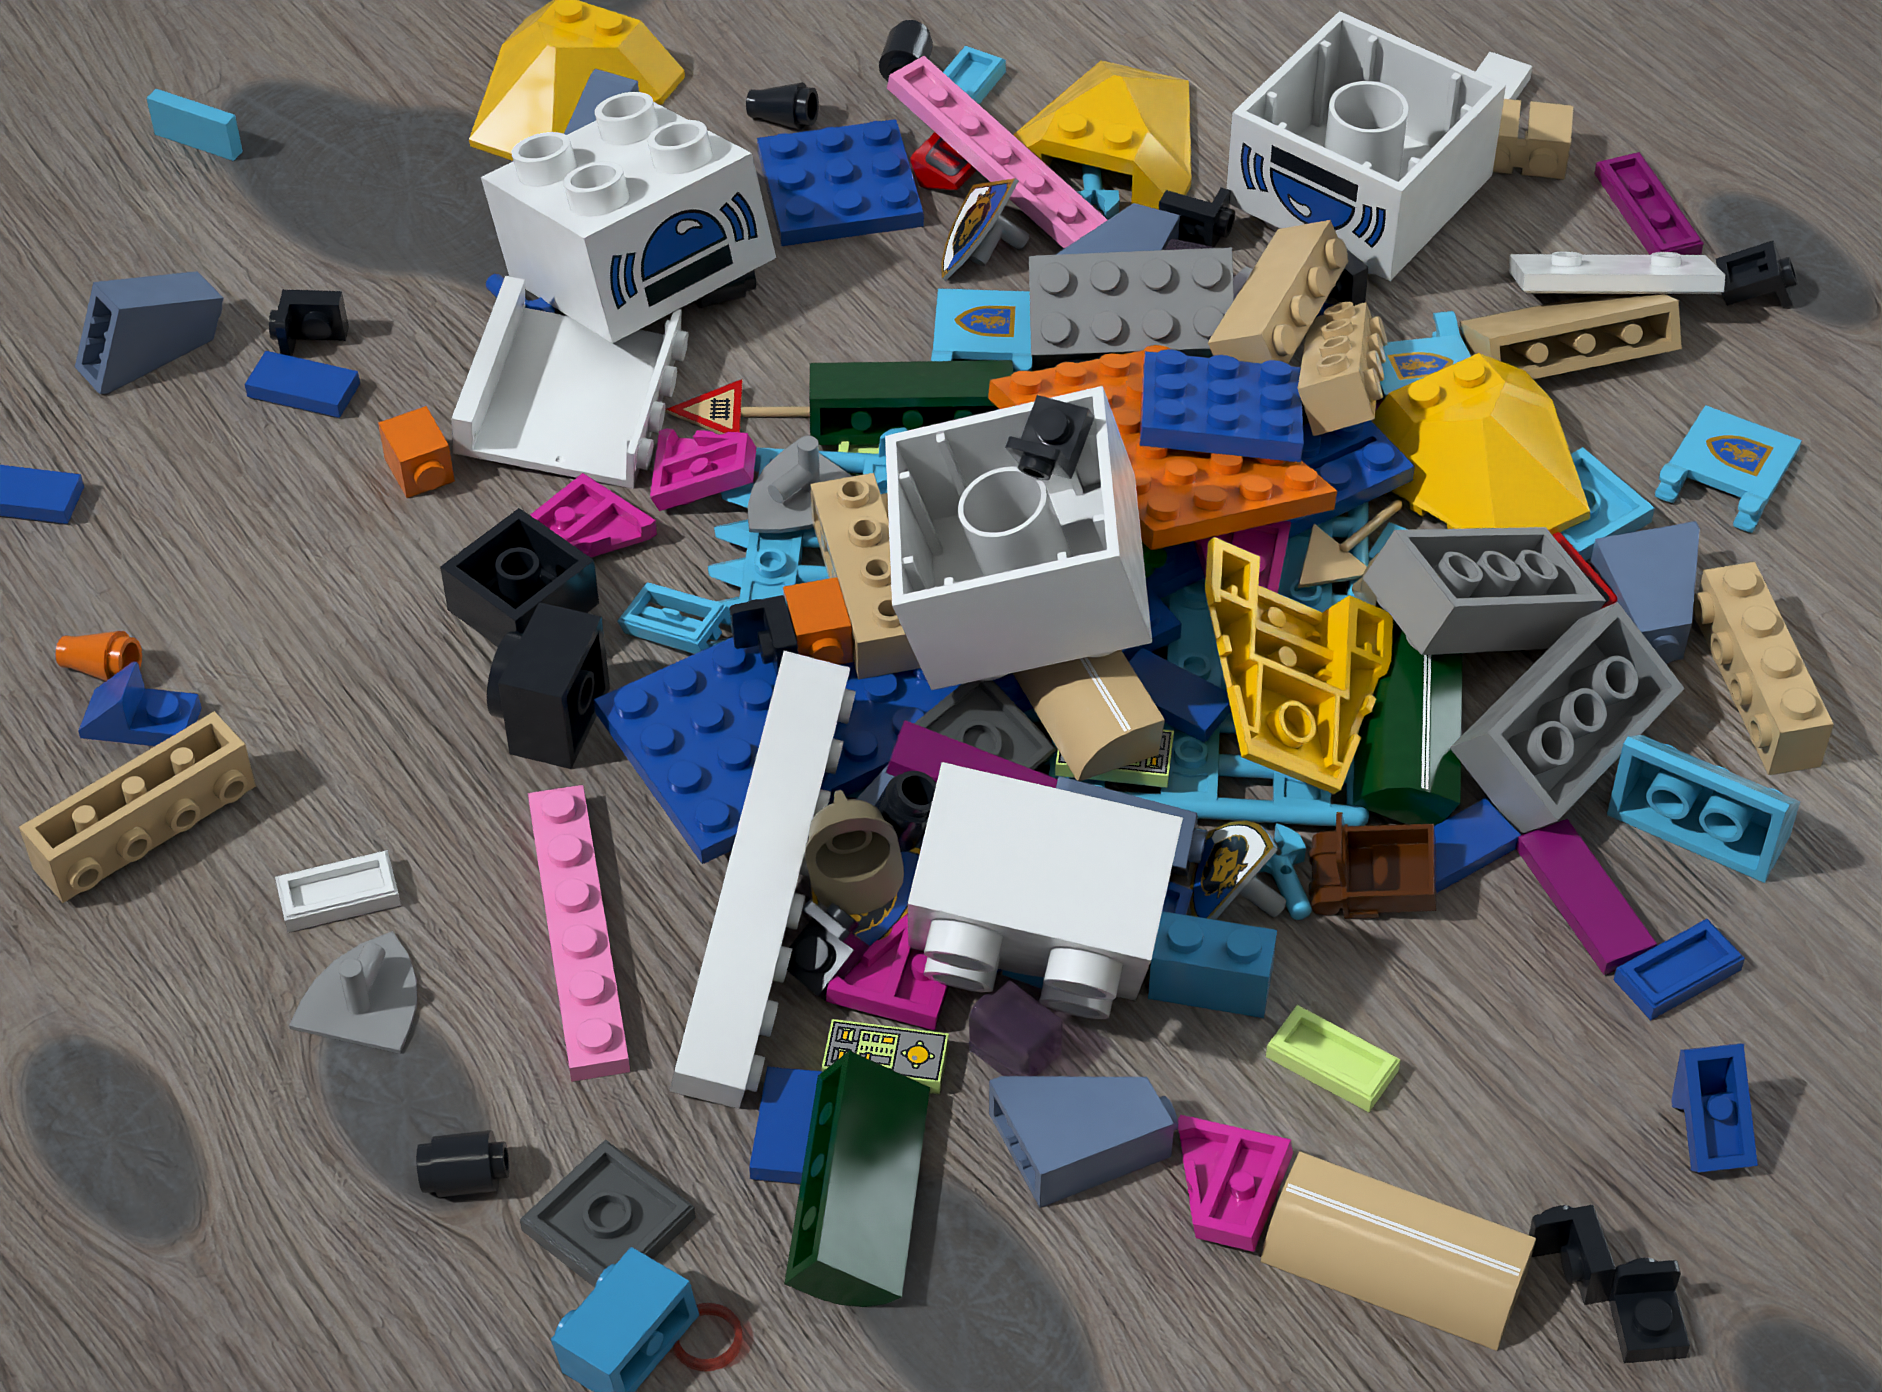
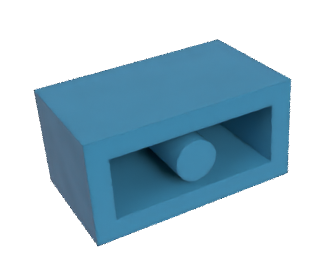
[1148,911,1277,1018]
[551,1247,699,1392]

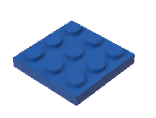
[757,119,924,246]
[1140,349,1304,462]

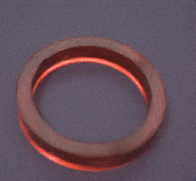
[672,1303,743,1371]

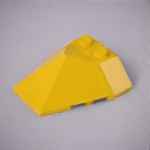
[469,0,685,161]
[1013,60,1192,210]
[1355,353,1590,534]
[1205,537,1393,794]

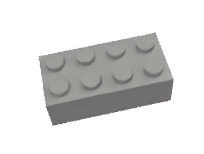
[1029,247,1234,368]
[1363,527,1606,655]
[1450,602,1685,834]

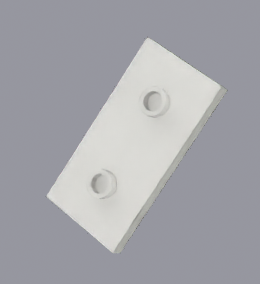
[1509,252,1725,294]

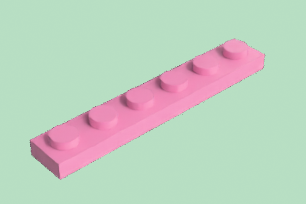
[887,56,1108,249]
[528,785,630,1082]

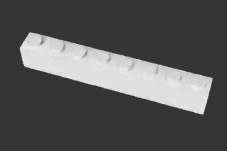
[670,651,856,1109]

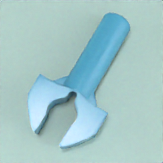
[1076,163,1120,220]
[1258,823,1312,920]

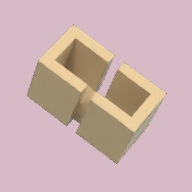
[1493,99,1573,179]

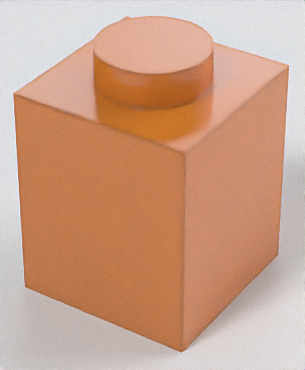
[378,406,455,498]
[783,577,853,665]

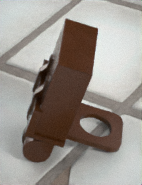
[1308,812,1436,919]

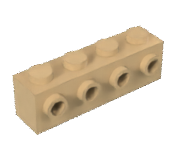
[1208,220,1349,364]
[1298,302,1387,436]
[810,473,921,679]
[1693,562,1834,775]
[19,711,256,903]

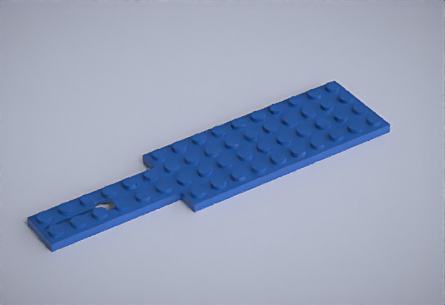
[594,420,1415,864]

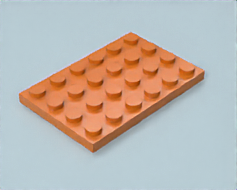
[988,345,1337,550]

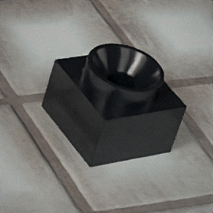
[440,508,599,647]
[487,602,610,769]

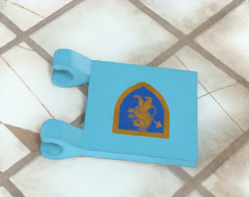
[931,289,1033,373]
[1380,311,1471,400]
[1654,405,1802,533]

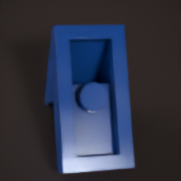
[78,662,202,746]
[1671,1043,1758,1172]

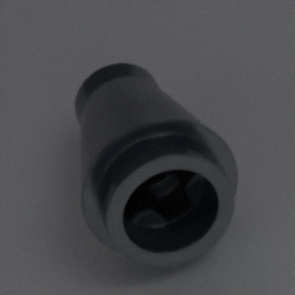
[746,82,819,130]

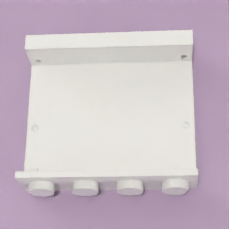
[451,276,689,489]

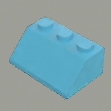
[1607,735,1801,883]

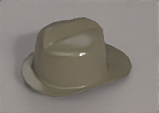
[805,790,904,915]

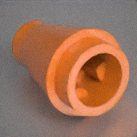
[55,631,142,681]

